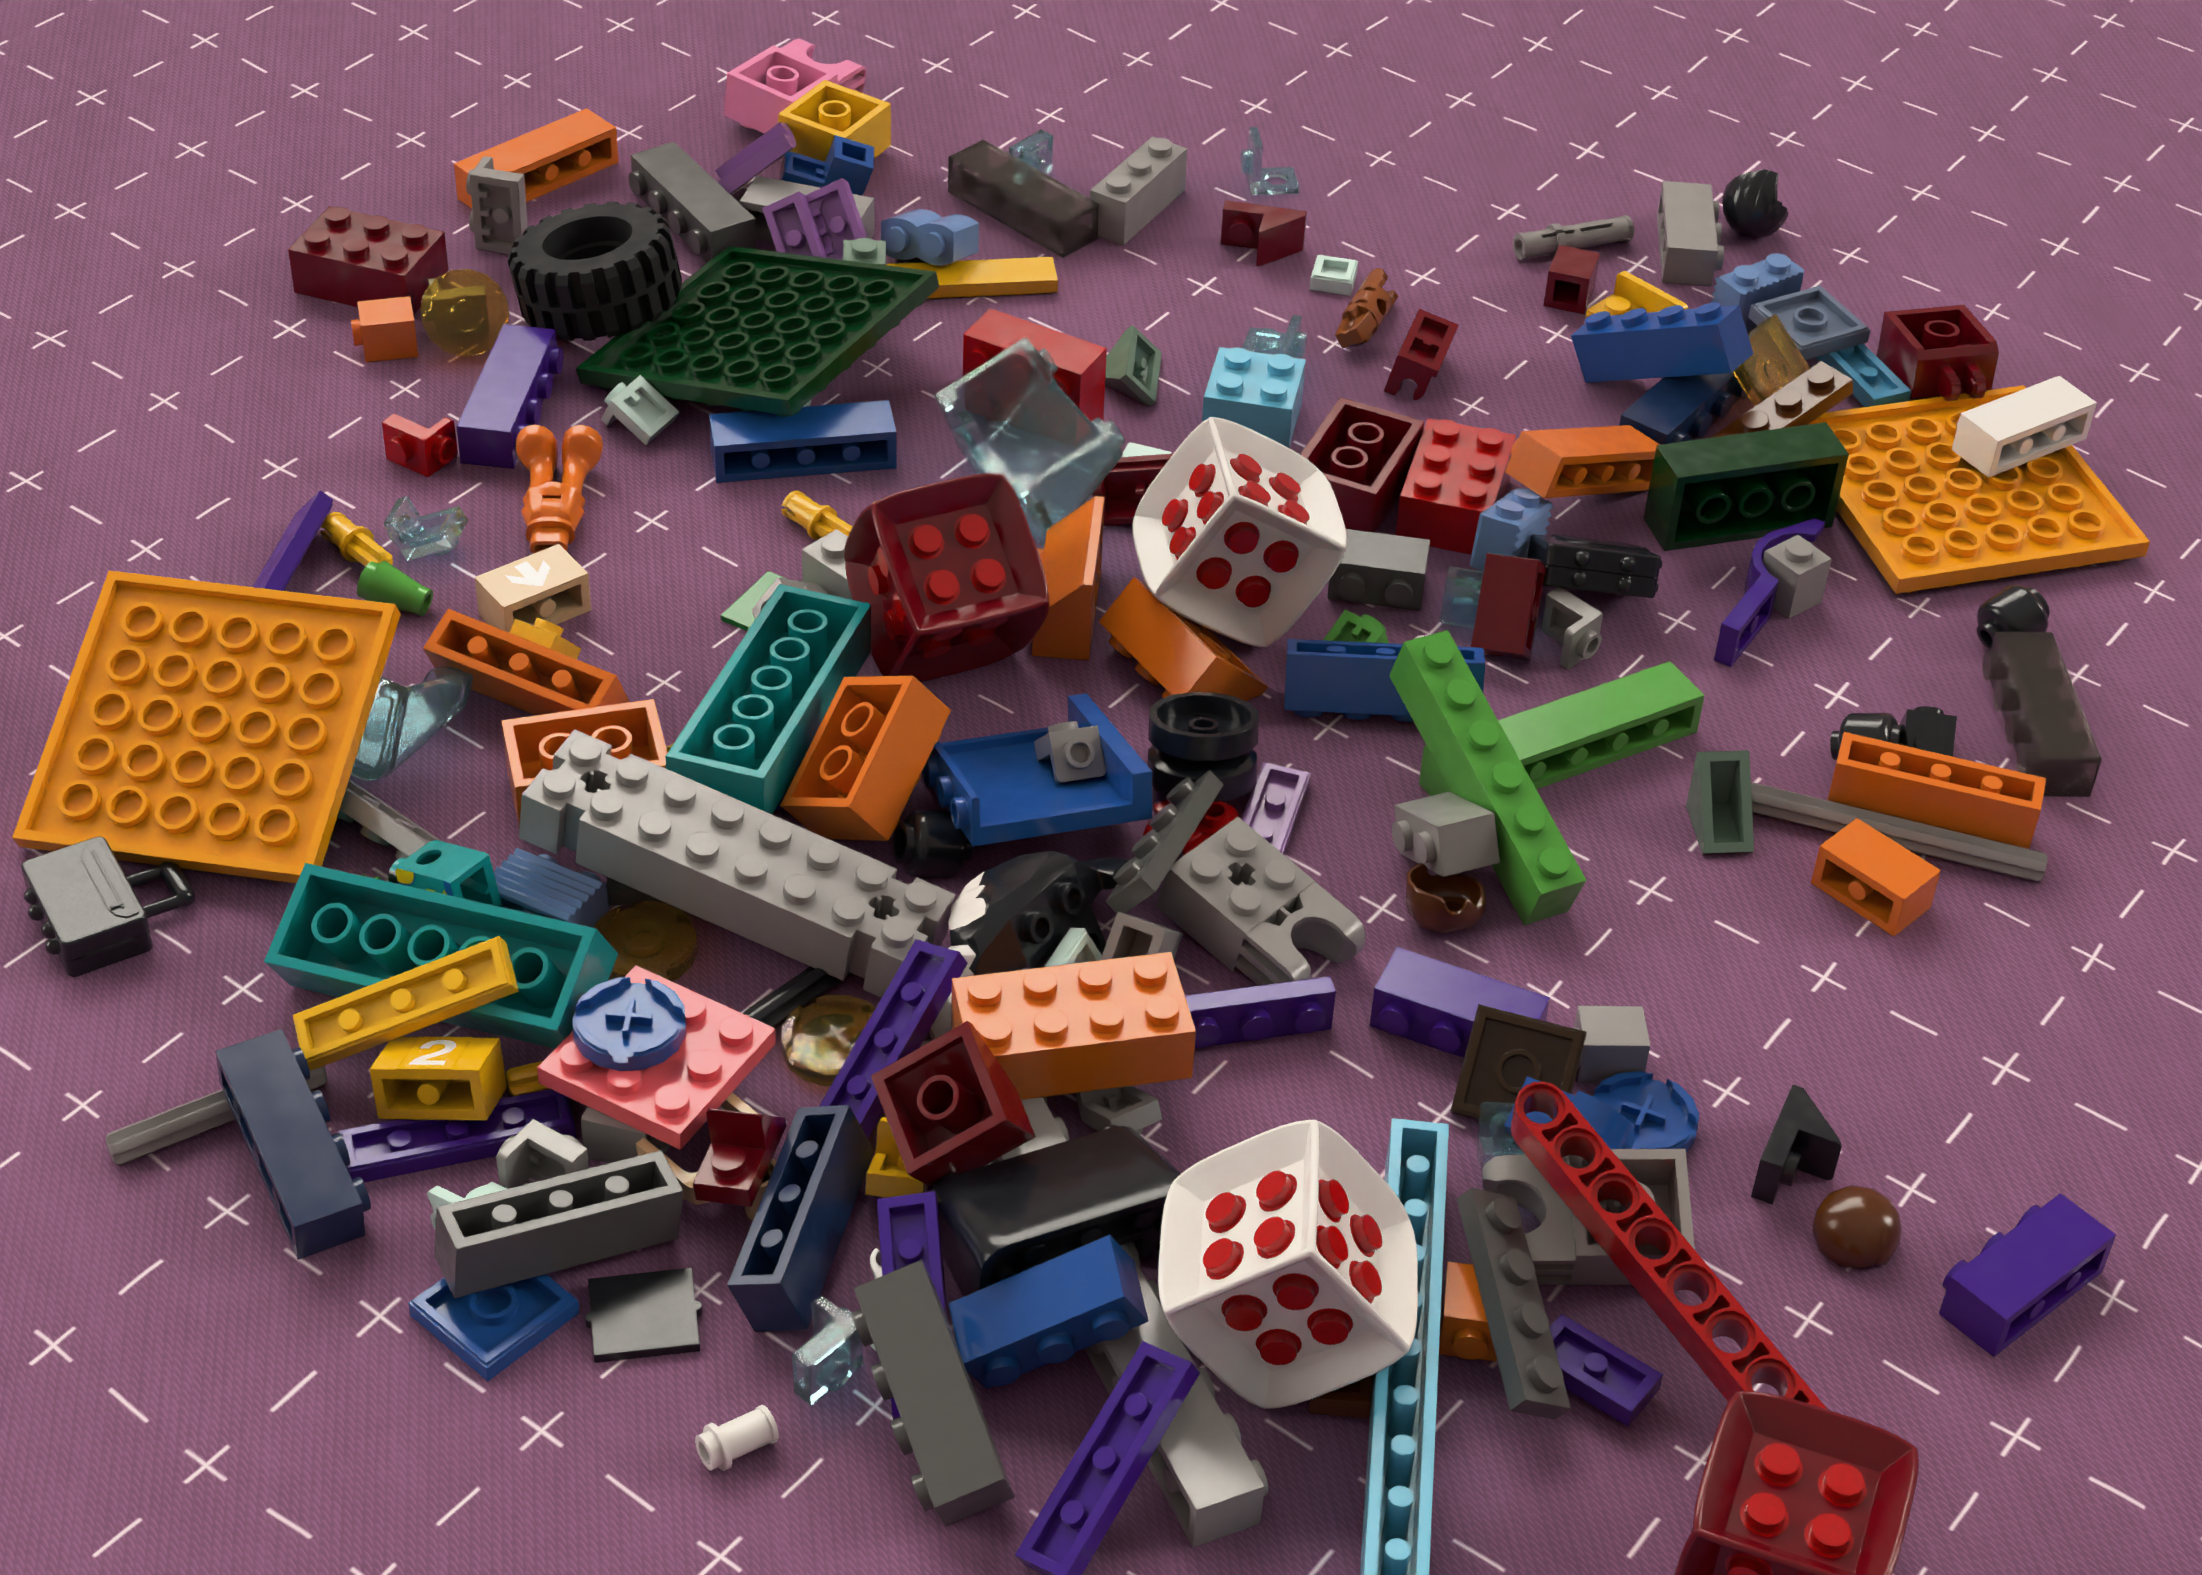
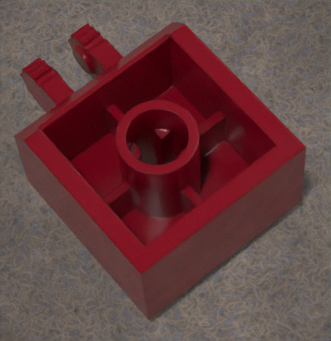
[1877,305,1999,401]

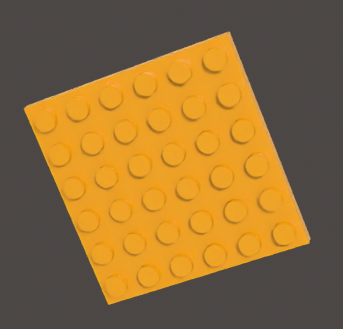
[1808,385,2150,594]
[12,570,401,883]

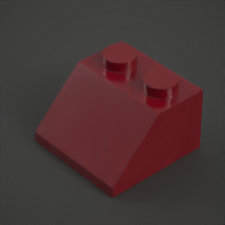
[871,1021,1036,1187]

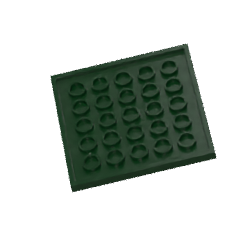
[576,246,939,417]

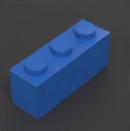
[949,1235,1149,1389]

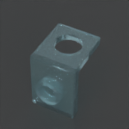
[1240,127,1299,195]

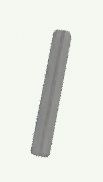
[105,1066,327,1165]

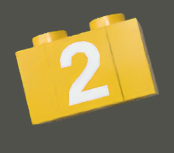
[369,1036,507,1120]

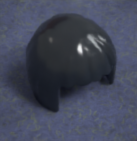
[1722,169,1789,237]

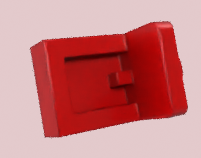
[382,413,458,478]

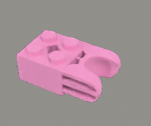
[724,38,866,133]

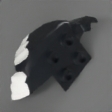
[948,851,1128,977]

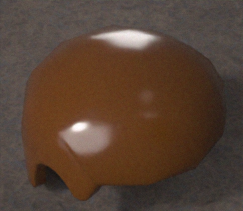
[1406,863,1486,933]
[1813,1185,1902,1269]

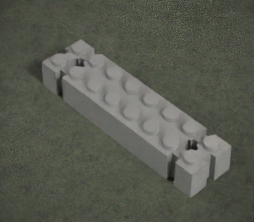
[519,729,955,998]

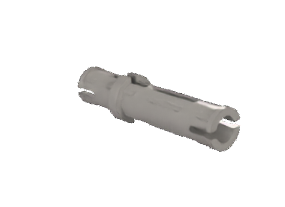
[1512,215,1634,260]

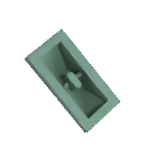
[1105,325,1162,407]

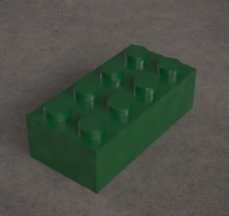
[1643,422,1849,551]

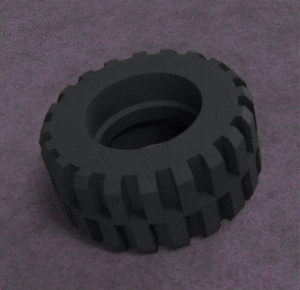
[508,201,682,341]

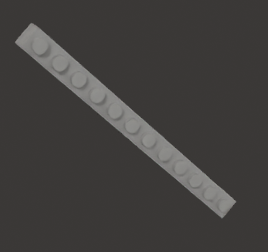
[920,992,1268,1547]

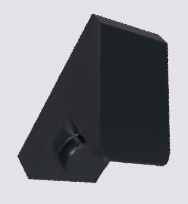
[1751,1085,1842,1205]

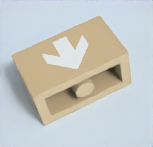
[475,544,591,632]

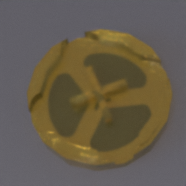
[781,995,876,1086]

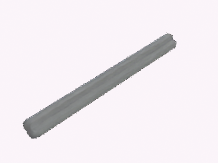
[1751,783,2048,882]

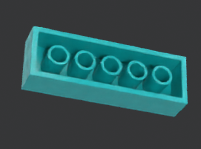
[665,584,871,814]
[264,863,618,1049]

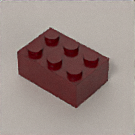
[288,206,449,315]
[1300,397,1424,533]

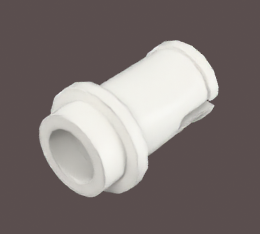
[695,1405,779,1471]

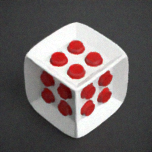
[1132,417,1347,647]
[1158,1120,1418,1409]

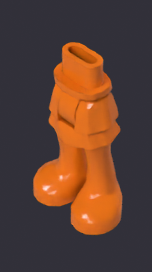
[516,425,603,554]

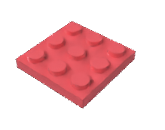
[537,966,776,1150]

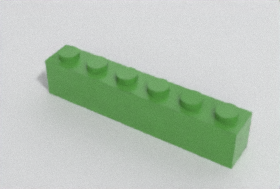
[1389,630,1586,925]
[1419,661,1705,796]

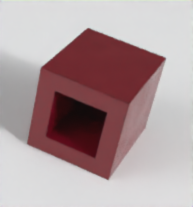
[1543,245,1600,314]

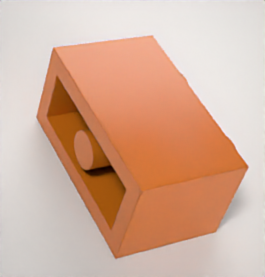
[1811,818,1941,936]

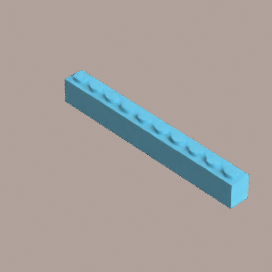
[1360,1118,1449,1575]

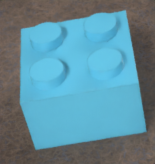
[1202,347,1306,448]

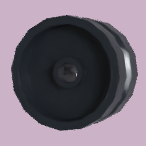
[1147,692,1259,802]

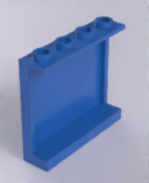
[922,693,1152,846]

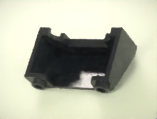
[930,1125,1182,1297]

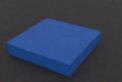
[408,1274,580,1381]

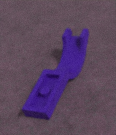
[1714,518,1825,667]

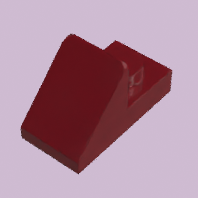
[1220,200,1307,266]
[693,1108,786,1207]

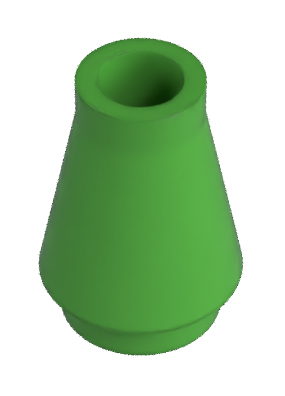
[357,561,433,616]

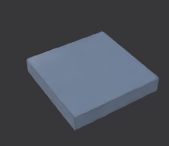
[1748,286,1871,362]

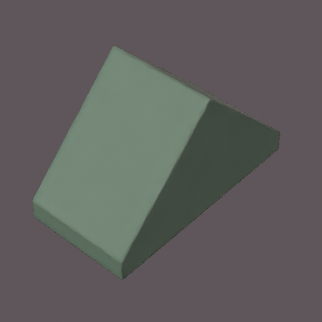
[1686,750,1754,854]

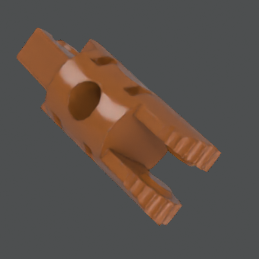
[1335,268,1398,348]

